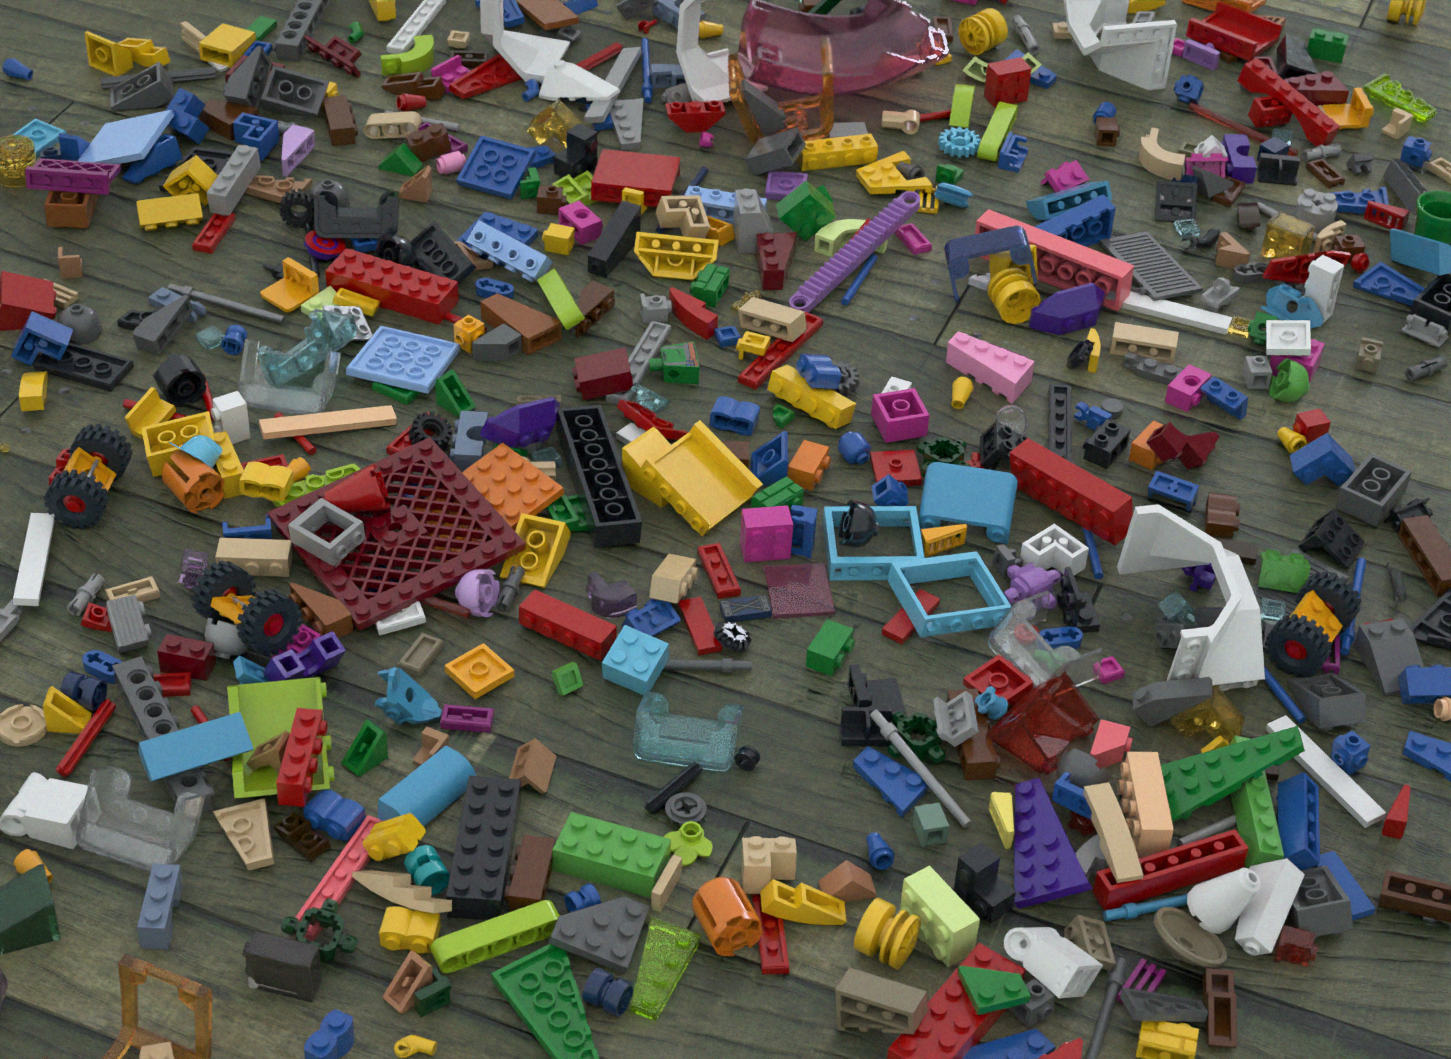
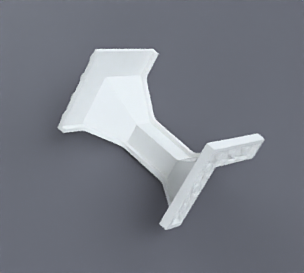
[480,0,570,83]
[676,0,768,103]
[1064,0,1177,90]
[1117,504,1265,691]

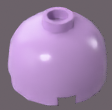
[455,569,500,618]

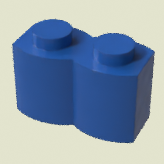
[796,354,842,389]
[709,396,760,436]
[303,789,366,841]
[304,1009,355,1059]

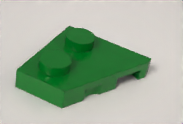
[957,966,1031,1015]

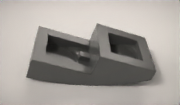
[538,25,582,43]

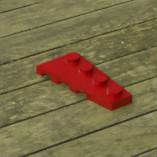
[449,53,523,99]

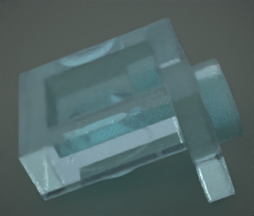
[1158,589,1195,622]

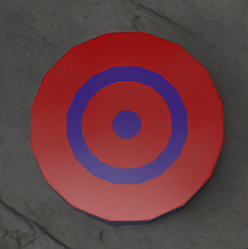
[303,230,346,260]

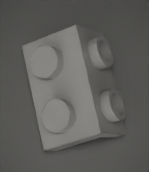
[933,691,978,747]

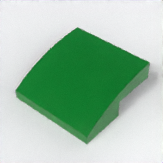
[546,494,589,531]

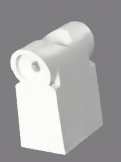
[0,772,98,849]
[1004,927,1103,998]

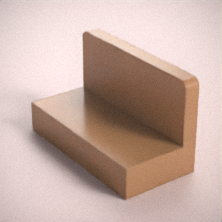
[509,738,556,794]

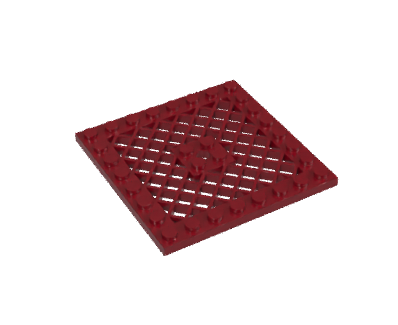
[267,437,526,631]

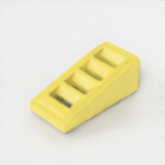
[989,792,1014,849]

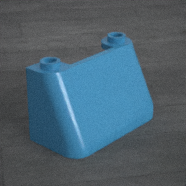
[918,462,1018,544]

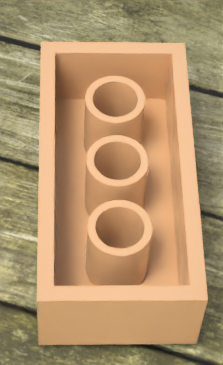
[1117,752,1174,859]

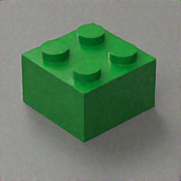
[776,180,836,241]

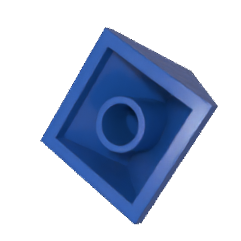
[751,431,788,486]

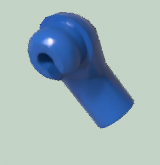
[522,79,539,102]

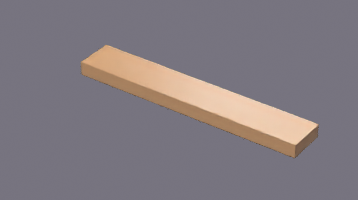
[259,405,397,439]

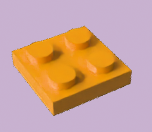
[444,643,514,699]

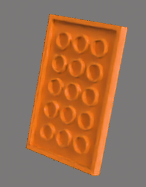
[416,443,565,553]

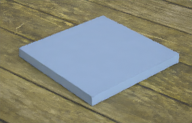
[78,110,174,164]
[346,326,460,394]

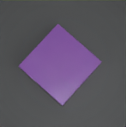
[765,171,808,200]

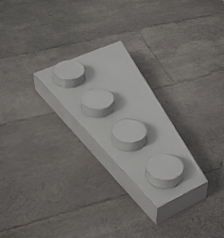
[609,98,643,151]

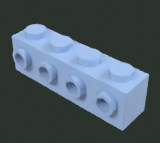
[685,186,767,224]
[466,220,552,283]

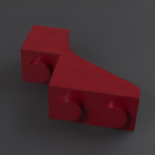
[1146,422,1219,470]

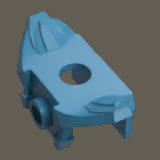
[1260,284,1324,328]
[375,667,442,725]

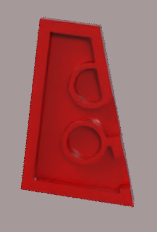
[617,400,688,440]

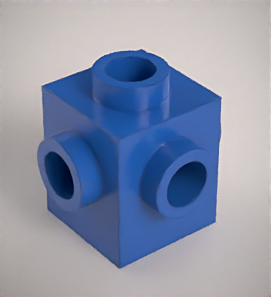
[1174,75,1205,104]
[1400,136,1432,168]
[871,474,909,506]
[1330,730,1371,776]

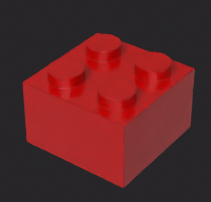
[984,57,1032,108]

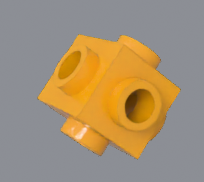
[454,315,485,354]

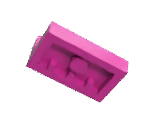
[431,55,471,94]

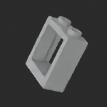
[288,498,366,566]

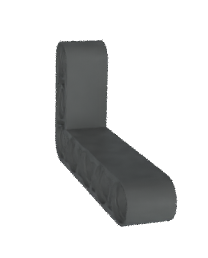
[1383,158,1428,216]

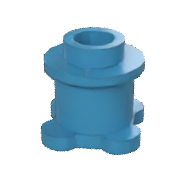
[975,686,1008,720]

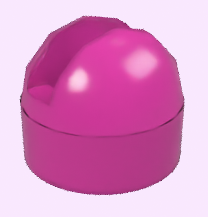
[699,132,714,148]

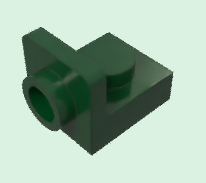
[414,968,452,1017]

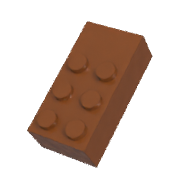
[44,190,100,229]

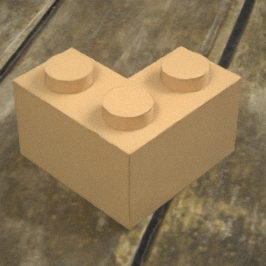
[656,195,710,239]
[741,836,797,894]

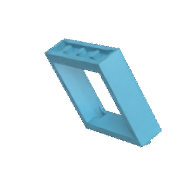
[823,506,924,581]
[887,551,1012,637]

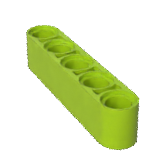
[977,101,1018,162]
[537,268,585,331]
[430,900,560,973]

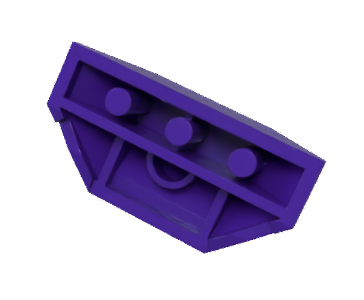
[1029,282,1105,335]
[480,397,560,448]

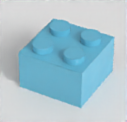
[602,625,669,697]

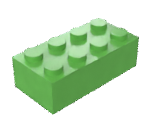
[552,812,671,898]

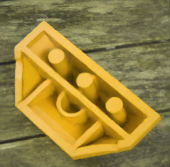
[634,232,719,281]

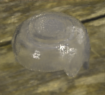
[994,405,1029,435]

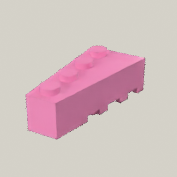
[946,331,1035,404]

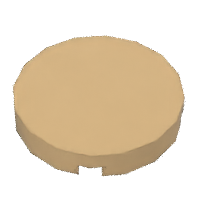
[0,704,47,747]

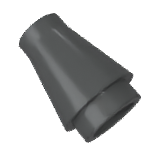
[897,162,925,180]

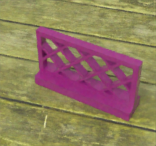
[25,158,121,195]

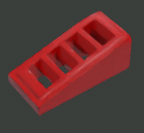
[1363,201,1410,230]
[1382,784,1411,839]

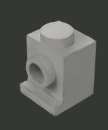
[640,294,672,323]

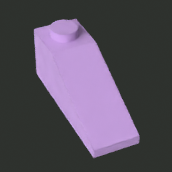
[281,124,315,177]

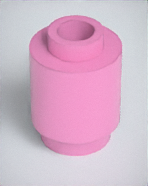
[436,151,466,175]

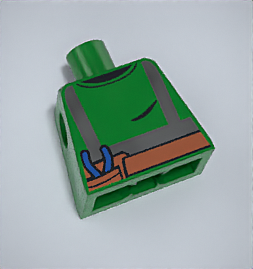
[648,342,700,384]

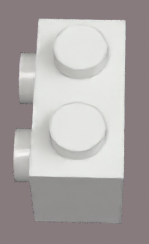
[211,391,250,444]

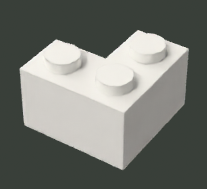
[1020,524,1089,576]

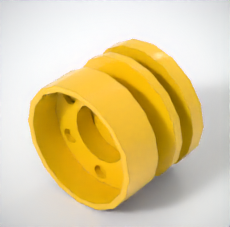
[1387,0,1427,26]
[958,8,1008,55]
[987,267,1041,324]
[854,897,921,970]

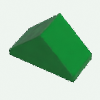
[378,143,423,177]
[435,369,476,418]
[341,719,388,777]

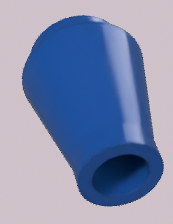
[2,58,33,81]
[866,832,895,870]

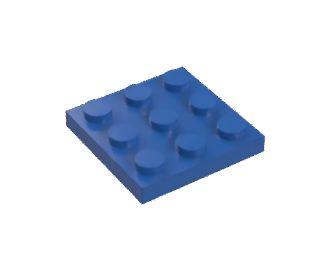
[456,135,536,200]
[456,212,538,266]

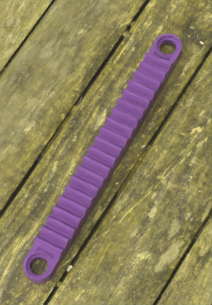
[789,191,920,313]

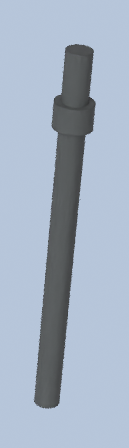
[604,658,752,673]
[1085,958,1127,1059]

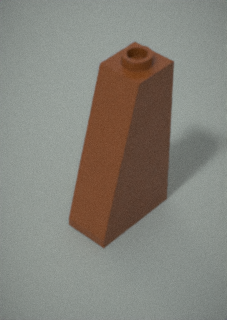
[481,293,562,355]

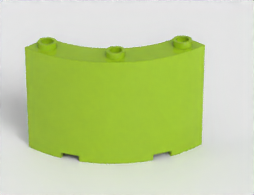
[227,677,335,798]

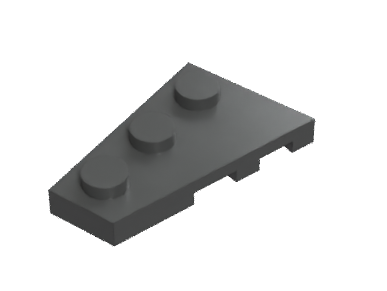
[1120,987,1209,1023]

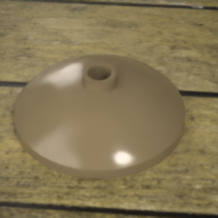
[1154,907,1227,968]

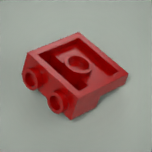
[963,654,1034,707]

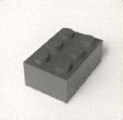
[1336,453,1412,527]

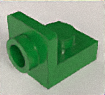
[935,164,964,185]
[520,167,540,199]

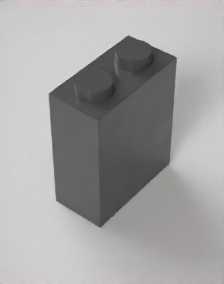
[745,128,806,176]

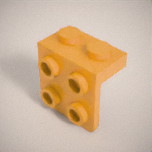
[1322,88,1374,130]
[260,257,319,312]

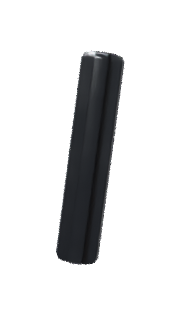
[644,762,702,814]

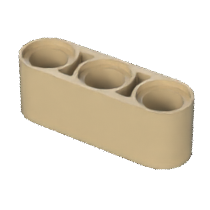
[363,111,422,139]

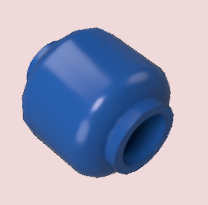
[838,431,871,465]

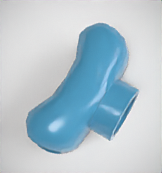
[934,182,973,208]

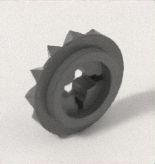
[665,792,707,826]

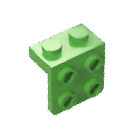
[1258,549,1310,593]

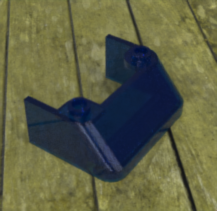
[944,226,1038,303]

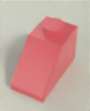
[1090,719,1133,769]

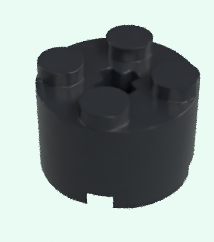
[153,353,206,407]

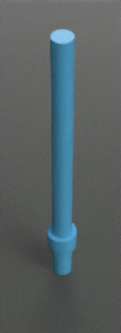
[1103,894,1188,921]

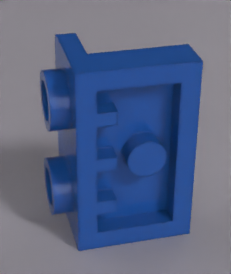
[1201,376,1248,420]
[621,599,681,637]

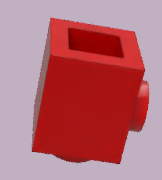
[1293,409,1331,443]

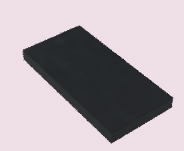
[411,221,477,284]
[33,342,134,392]

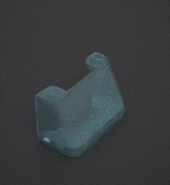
[257,309,357,386]
[633,691,745,771]

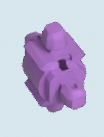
[1003,563,1061,611]

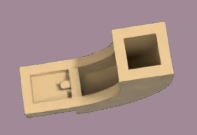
[1138,127,1185,181]

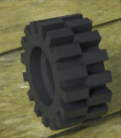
[280,189,314,228]
[409,412,453,451]

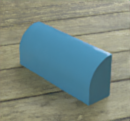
[1026,181,1113,220]
[1390,229,1451,275]
[138,712,253,782]
[378,746,476,827]

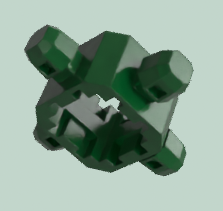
[916,437,971,477]
[888,712,945,763]
[281,898,358,972]

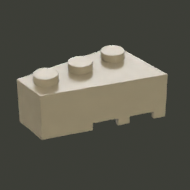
[835,968,927,1034]

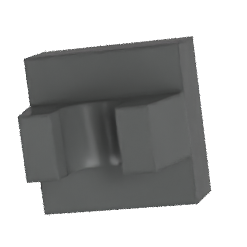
[1346,152,1373,176]
[992,544,1023,578]

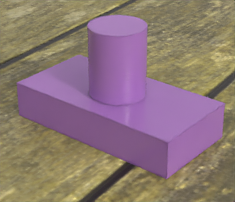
[1182,39,1220,71]

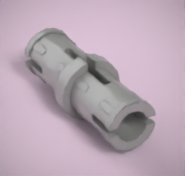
[1301,143,1341,162]
[67,573,105,616]

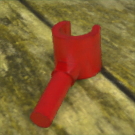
[638,19,657,34]

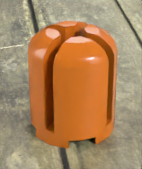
[162,450,225,514]
[692,877,763,956]

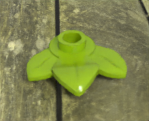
[664,821,713,866]

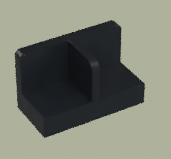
[1257,153,1300,186]
[840,707,892,746]

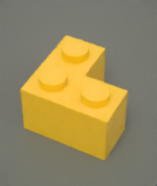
[163,155,218,206]

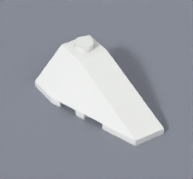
[539,60,620,101]

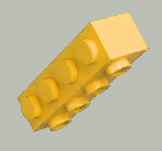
[796,134,878,171]
[767,365,856,429]

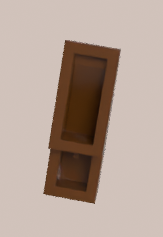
[381,72,446,100]
[1202,968,1237,1049]

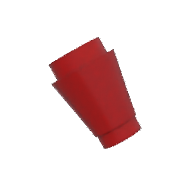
[396,93,426,112]

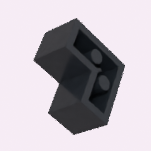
[554,123,598,178]
[953,842,1016,924]

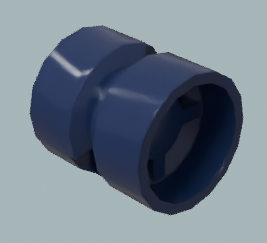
[60,671,108,712]
[582,968,634,1017]

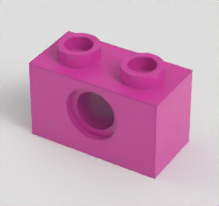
[559,201,603,245]
[1165,364,1212,412]

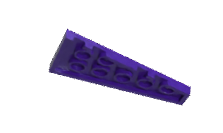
[1014,778,1092,909]

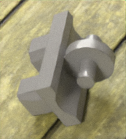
[1200,277,1240,313]

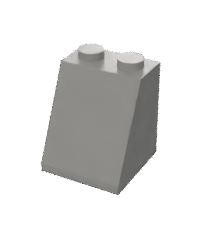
[733,188,775,254]

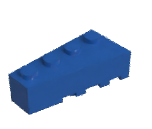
[1034,194,1116,247]

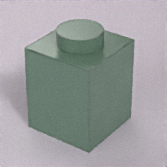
[912,803,949,847]

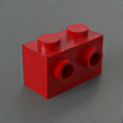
[1248,96,1293,128]

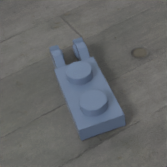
[148,287,207,323]

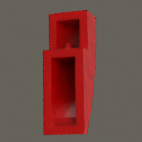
[669,287,718,340]

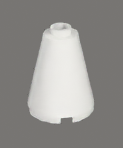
[1187,868,1260,934]

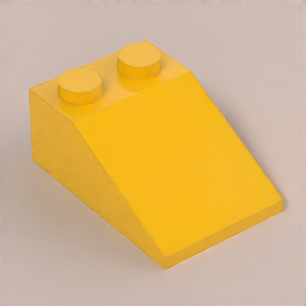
[141,411,216,477]
[500,513,571,588]

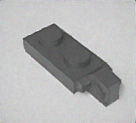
[1122,352,1184,385]

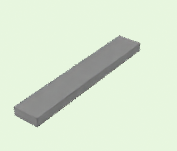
[606,321,671,404]

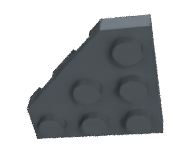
[548,896,650,974]

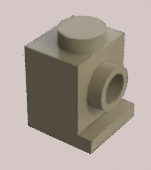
[1355,337,1383,373]

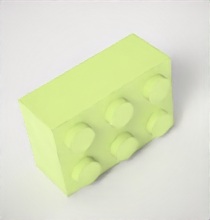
[899,866,980,968]

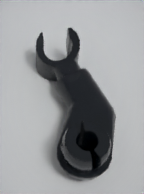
[1181,228,1221,250]

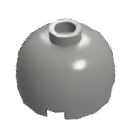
[204,618,250,660]

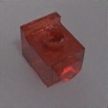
[1274,925,1318,967]

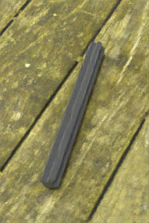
[101,67,217,89]

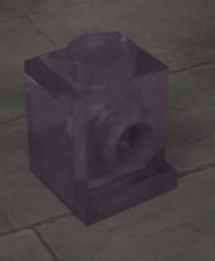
[178,548,209,589]

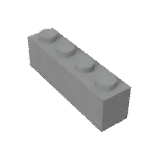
[207,145,261,216]

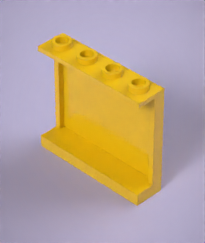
[639,420,763,537]

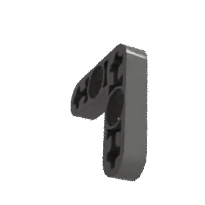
[1233,262,1305,304]

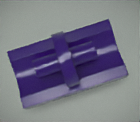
[1182,563,1216,592]

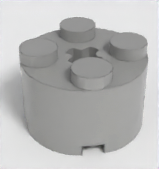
[1293,189,1338,234]

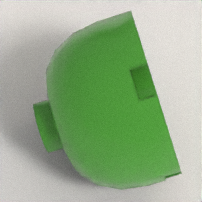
[1269,358,1310,403]

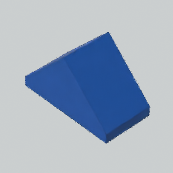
[58,133,90,161]

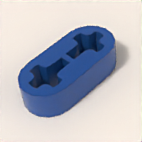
[475,278,514,299]
[1037,626,1083,653]
[82,650,122,684]

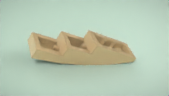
[1083,782,1143,883]
[352,870,452,913]

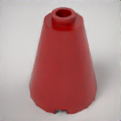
[322,464,390,513]

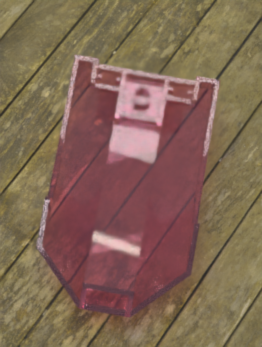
[738,0,949,97]

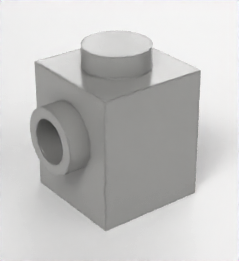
[1242,356,1272,389]

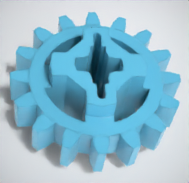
[938,127,981,158]

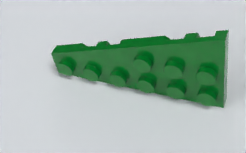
[1161,726,1305,823]
[491,944,599,1059]

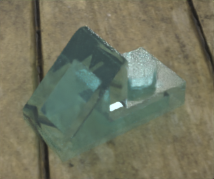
[631,382,671,414]

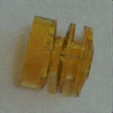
[0,135,37,187]

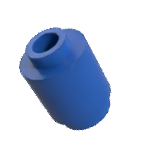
[1093,102,1117,125]

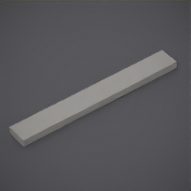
[584,47,642,124]

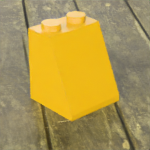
[622,427,671,508]

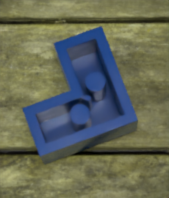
[166,88,209,145]
[233,113,280,161]
[11,311,73,366]
[1290,433,1356,487]

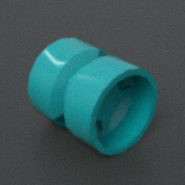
[404,845,450,896]

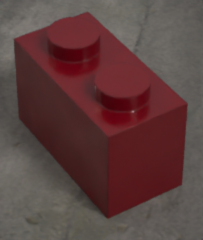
[157,634,216,681]

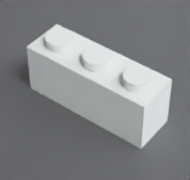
[1304,255,1344,324]

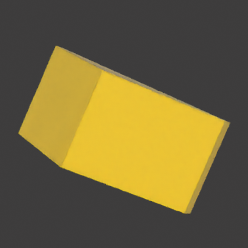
[42,686,92,734]

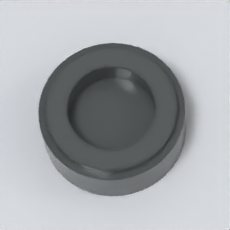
[1101,398,1124,418]

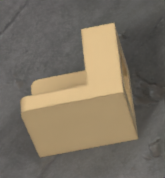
[1382,107,1413,140]

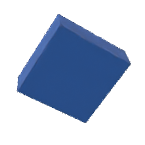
[714,326,741,347]

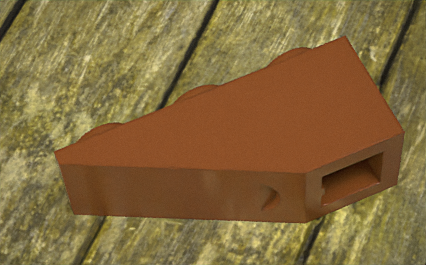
[288,582,353,638]

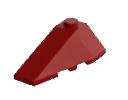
[1262,250,1351,284]

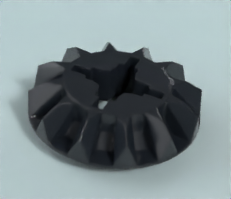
[1066,340,1093,370]
[714,620,751,651]

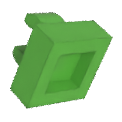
[551,662,584,695]

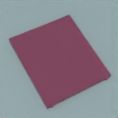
[764,563,835,618]

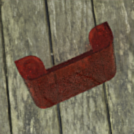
[987,671,1100,775]

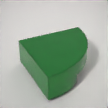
[773,403,795,429]

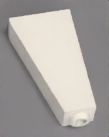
[1235,858,1305,956]

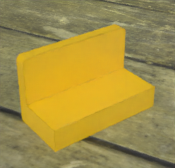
[125,387,176,439]

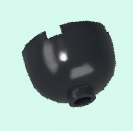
[376,235,416,268]
[838,500,880,548]

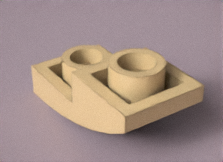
[1313,220,1346,253]

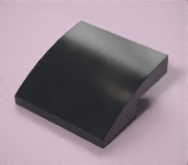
[1155,180,1198,223]

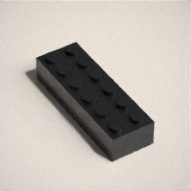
[446,776,521,920]

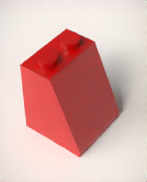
[0,271,57,331]

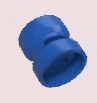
[221,325,248,355]
[564,883,601,913]

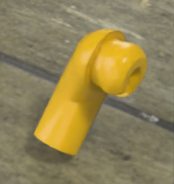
[394,1035,437,1058]

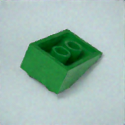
[1307,27,1350,64]

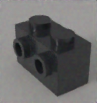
[1083,419,1131,469]

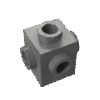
[1009,978,1056,1028]

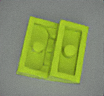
[552,171,598,206]

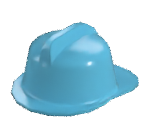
[169,435,222,469]

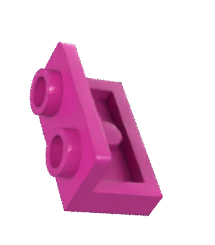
[1185,153,1228,178]
[1041,160,1089,192]

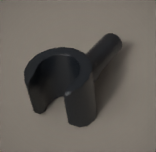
[263,263,284,281]

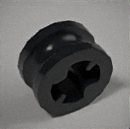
[734,745,760,771]

